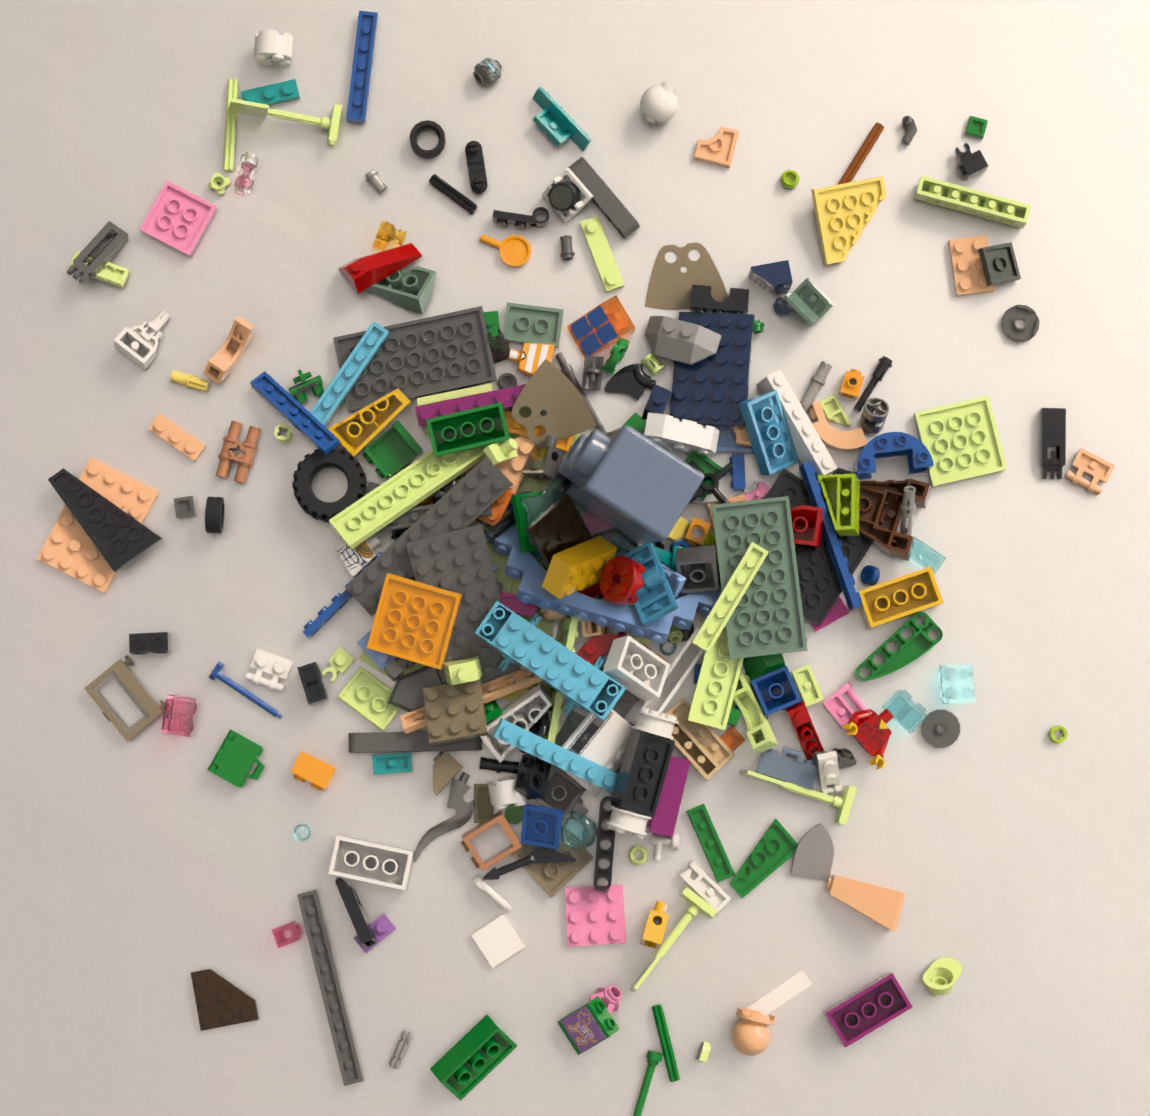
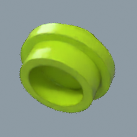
[780,170,799,189]

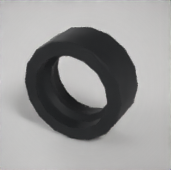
[410,120,446,159]
[205,497,225,533]

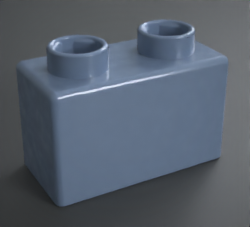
[558,425,705,544]

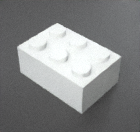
[603,635,670,702]

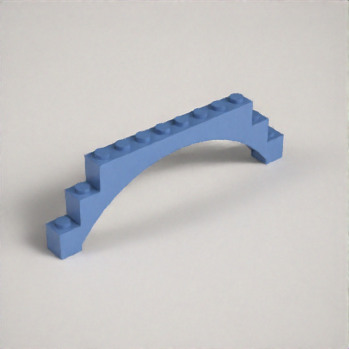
[493,525,721,644]

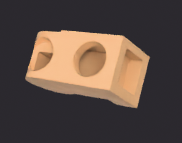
[581,620,608,638]

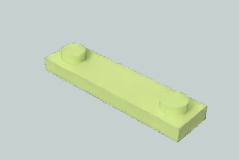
[580,216,624,293]

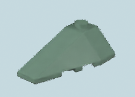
[367,266,436,314]

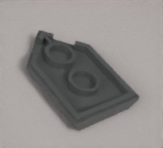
[388,666,443,712]

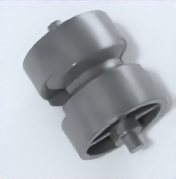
[859,397,889,433]

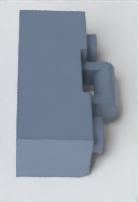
[755,747,818,790]

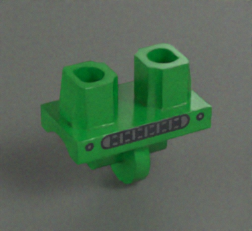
[289,369,324,403]

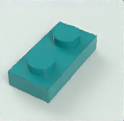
[372,752,413,775]

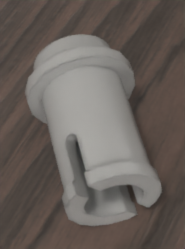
[365,169,388,194]

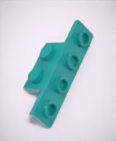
[532,87,591,151]

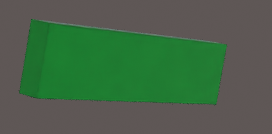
[686,804,735,883]

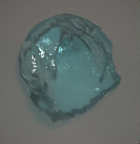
[562,812,598,849]

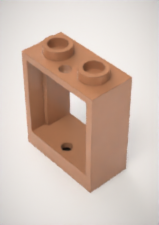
[461,811,522,871]

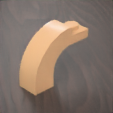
[204,316,254,384]
[809,401,867,452]

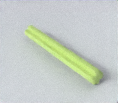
[223,79,238,171]

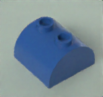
[751,666,802,717]

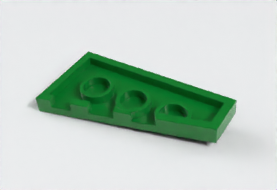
[729,818,798,898]

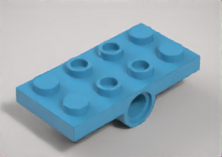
[623,543,679,626]

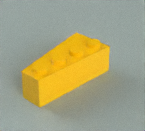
[328,389,411,457]

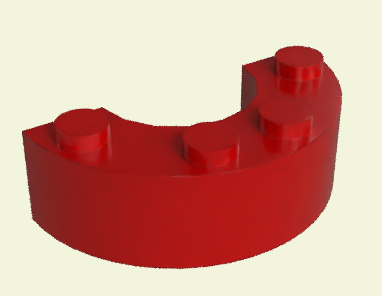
[577,634,624,665]

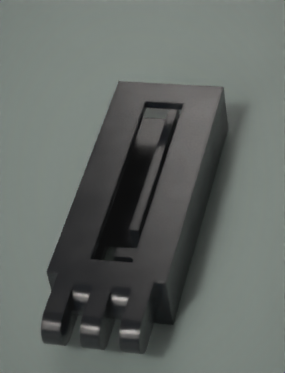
[1039,408,1066,479]
[335,878,378,948]

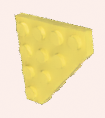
[811,176,886,265]

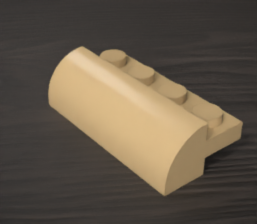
[665,698,735,780]

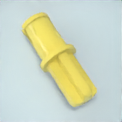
[170,370,209,391]

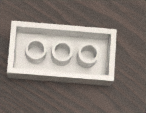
[328,835,414,890]

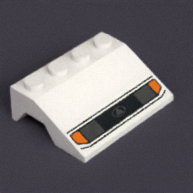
[562,709,638,797]

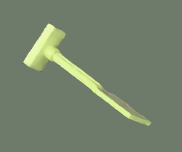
[228,98,342,146]
[740,770,857,825]
[630,887,717,992]

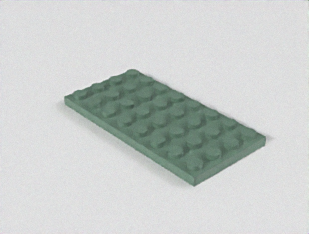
[711,496,807,660]

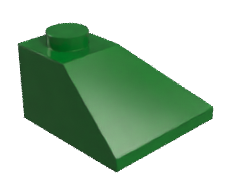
[743,654,785,680]

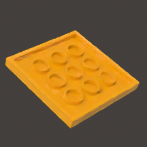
[367,573,462,670]

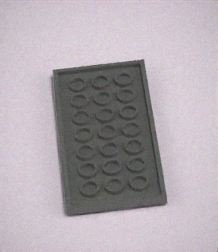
[333,306,497,412]
[406,524,519,685]

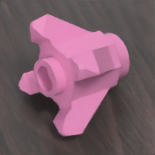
[589,985,622,1015]

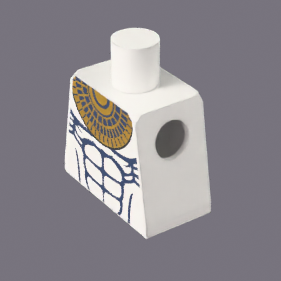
[333,534,381,579]

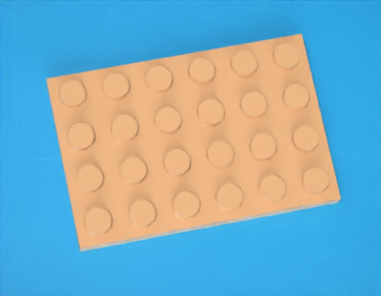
[37,457,159,594]

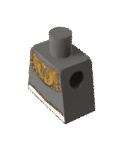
[522,436,563,481]

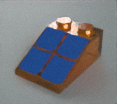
[567,295,635,358]

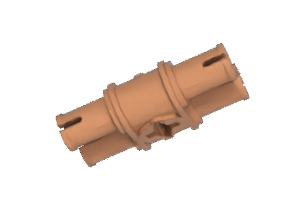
[216,421,261,484]

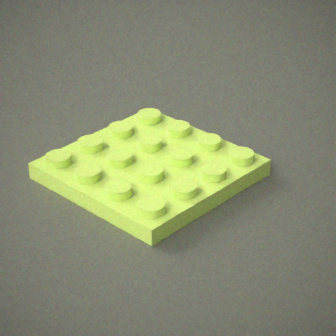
[914,396,1007,487]

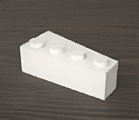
[480,683,552,763]

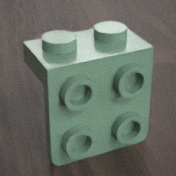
[784,278,834,325]

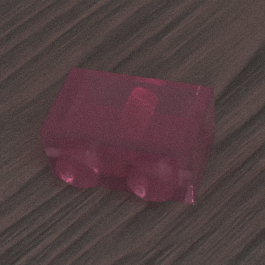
[161,695,197,737]

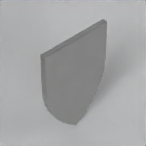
[791,823,834,881]

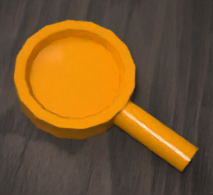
[479,234,531,268]

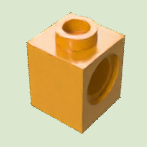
[684,517,711,547]

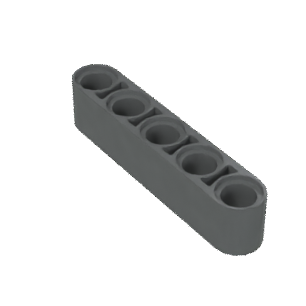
[567,157,640,239]

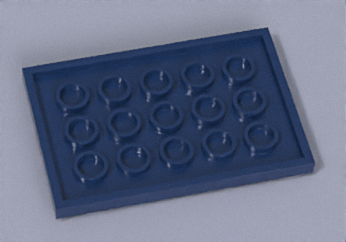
[669,312,755,427]

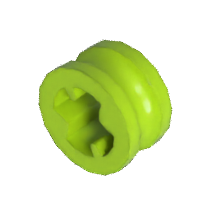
[1048,725,1068,743]

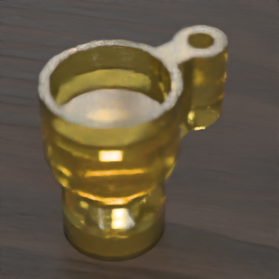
[373,220,407,251]

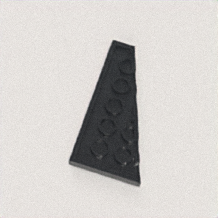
[48,468,162,573]

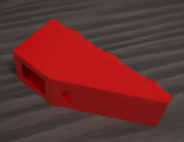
[783,701,824,760]

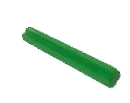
[652,1004,680,1082]

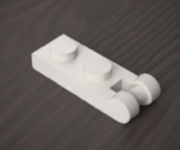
[817,751,842,795]
[679,861,731,913]

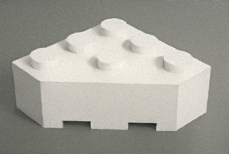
[644,413,720,456]

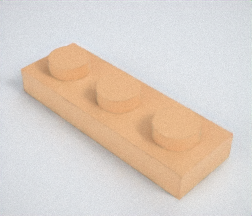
[148,414,206,462]

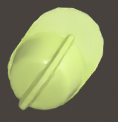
[923,957,962,997]

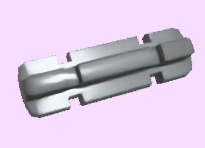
[389,1030,412,1069]

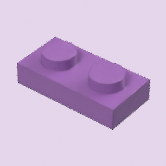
[354,913,396,953]

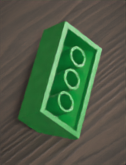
[430,1015,517,1101]

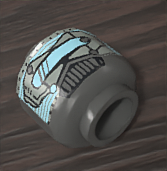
[473,58,502,86]

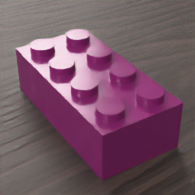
[646,756,690,838]
[823,972,913,1048]

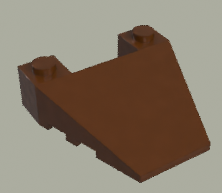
[859,479,931,561]

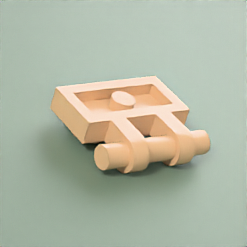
[1065,448,1115,494]

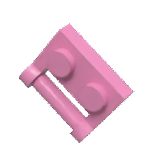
[822,682,870,733]

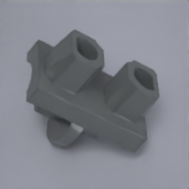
[581,355,604,391]

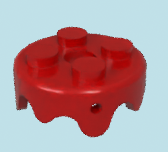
[599,556,645,606]

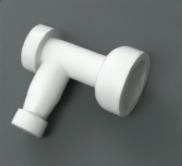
[651,833,680,860]

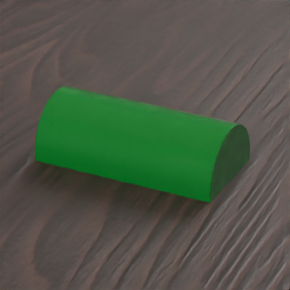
[426,402,510,458]

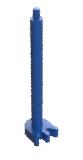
[209,661,283,719]

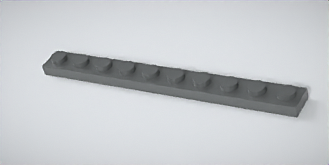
[297,889,364,1086]

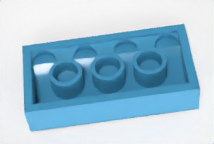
[739,390,799,475]

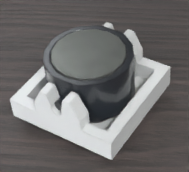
[542,168,594,222]

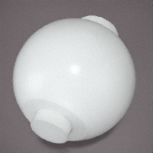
[640,81,678,124]

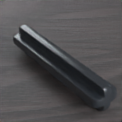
[429,174,478,214]

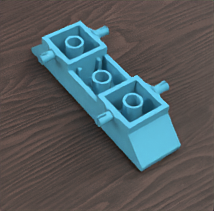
[475,601,627,721]

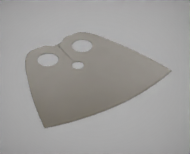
[645,243,728,310]
[512,359,596,444]

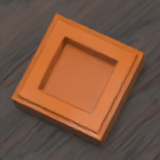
[720,726,745,752]

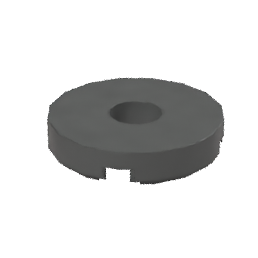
[1001,305,1040,343]

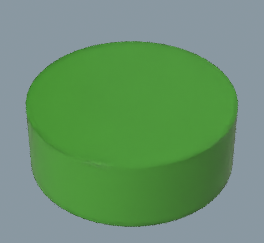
[505,805,523,824]

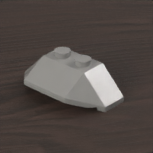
[645,316,722,365]

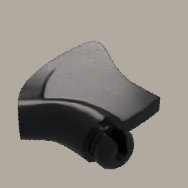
[604,364,656,401]

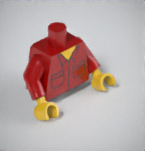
[843,709,894,769]

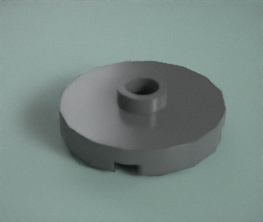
[921,710,960,748]

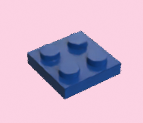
[520,804,563,850]

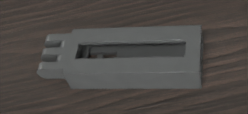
[67,221,129,284]

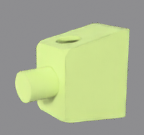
[443,656,483,685]

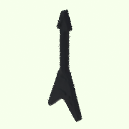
[483,827,576,880]

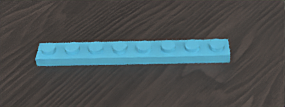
[492,718,619,793]

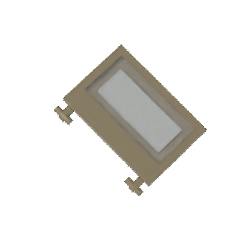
[84,655,170,742]

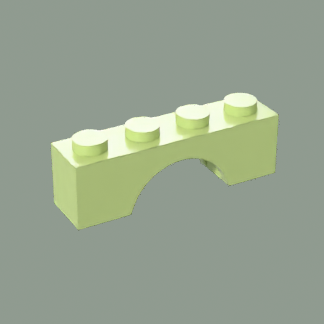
[733,672,778,753]

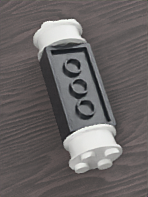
[605,707,678,839]

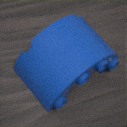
[852,432,934,480]

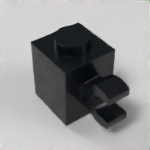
[955,143,988,180]

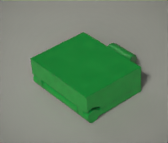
[207,729,265,788]

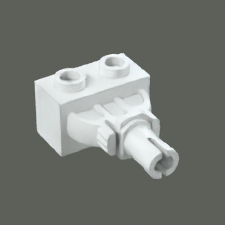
[114,310,171,370]

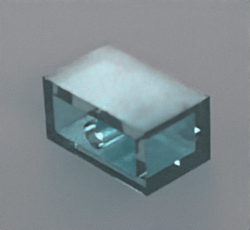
[882,689,928,733]

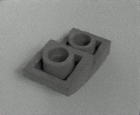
[811,748,857,769]

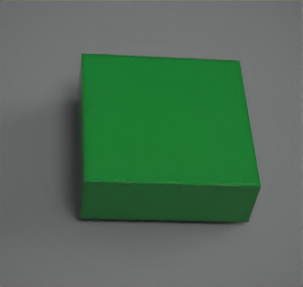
[964,116,988,140]

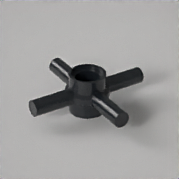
[688,460,733,505]

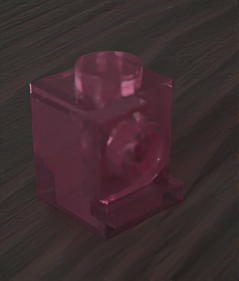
[272,921,303,948]

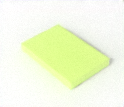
[337,666,401,732]

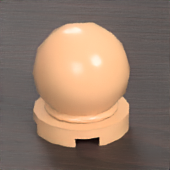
[732,1007,775,1056]

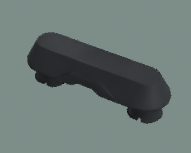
[465,141,488,194]

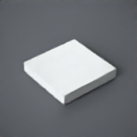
[471,914,525,968]

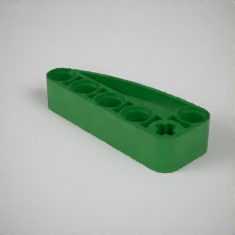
[854,612,943,682]

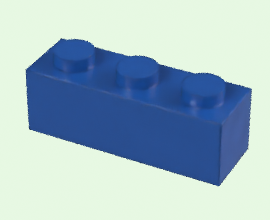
[729,454,745,491]

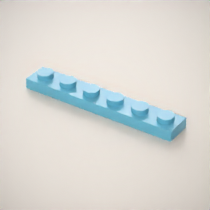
[310,321,390,426]

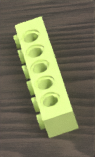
[914,175,1031,229]

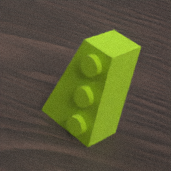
[817,473,860,536]

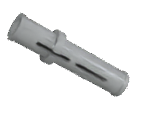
[800,361,832,414]
[900,486,916,536]

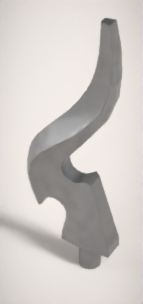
[413,772,474,862]

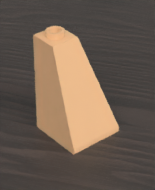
[826,875,905,932]

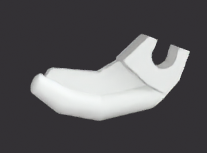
[472,875,511,911]

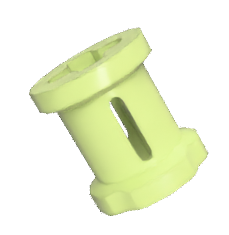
[641,352,665,377]
[274,424,293,443]

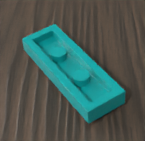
[240,79,300,106]

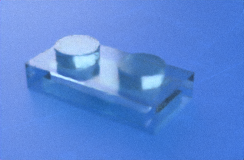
[910,536,946,574]

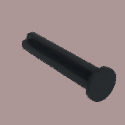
[484,511,516,543]

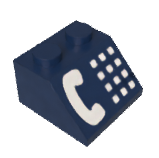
[748,260,793,295]

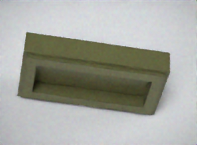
[474,784,493,823]

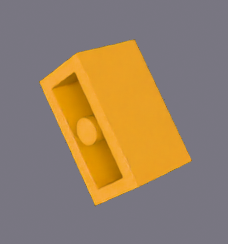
[291,751,337,791]

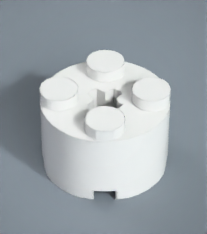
[254,30,293,66]
[487,775,528,809]

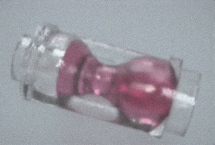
[234,152,259,196]

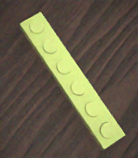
[692,542,769,653]

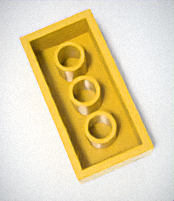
[542,536,617,599]
[858,566,944,630]

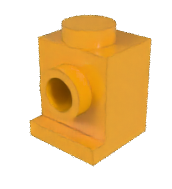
[838,369,865,400]

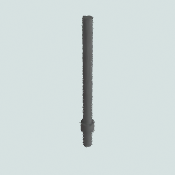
[555,352,607,434]

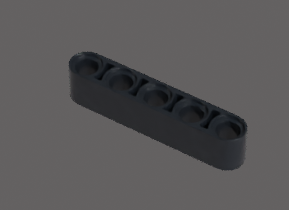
[594,796,616,893]

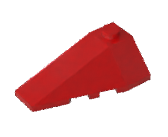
[338,243,422,294]
[790,505,823,548]

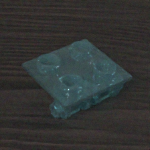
[938,664,976,704]

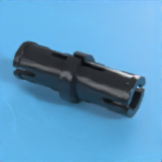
[479,757,519,774]

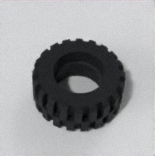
[292,448,367,522]

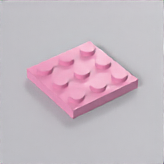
[139,181,217,257]
[565,884,626,947]

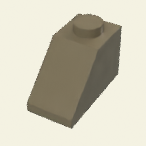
[433,751,463,796]

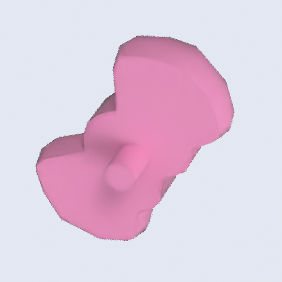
[744,481,770,501]

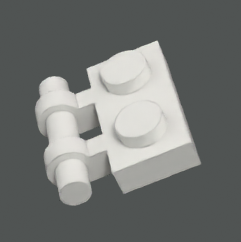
[246,649,294,692]

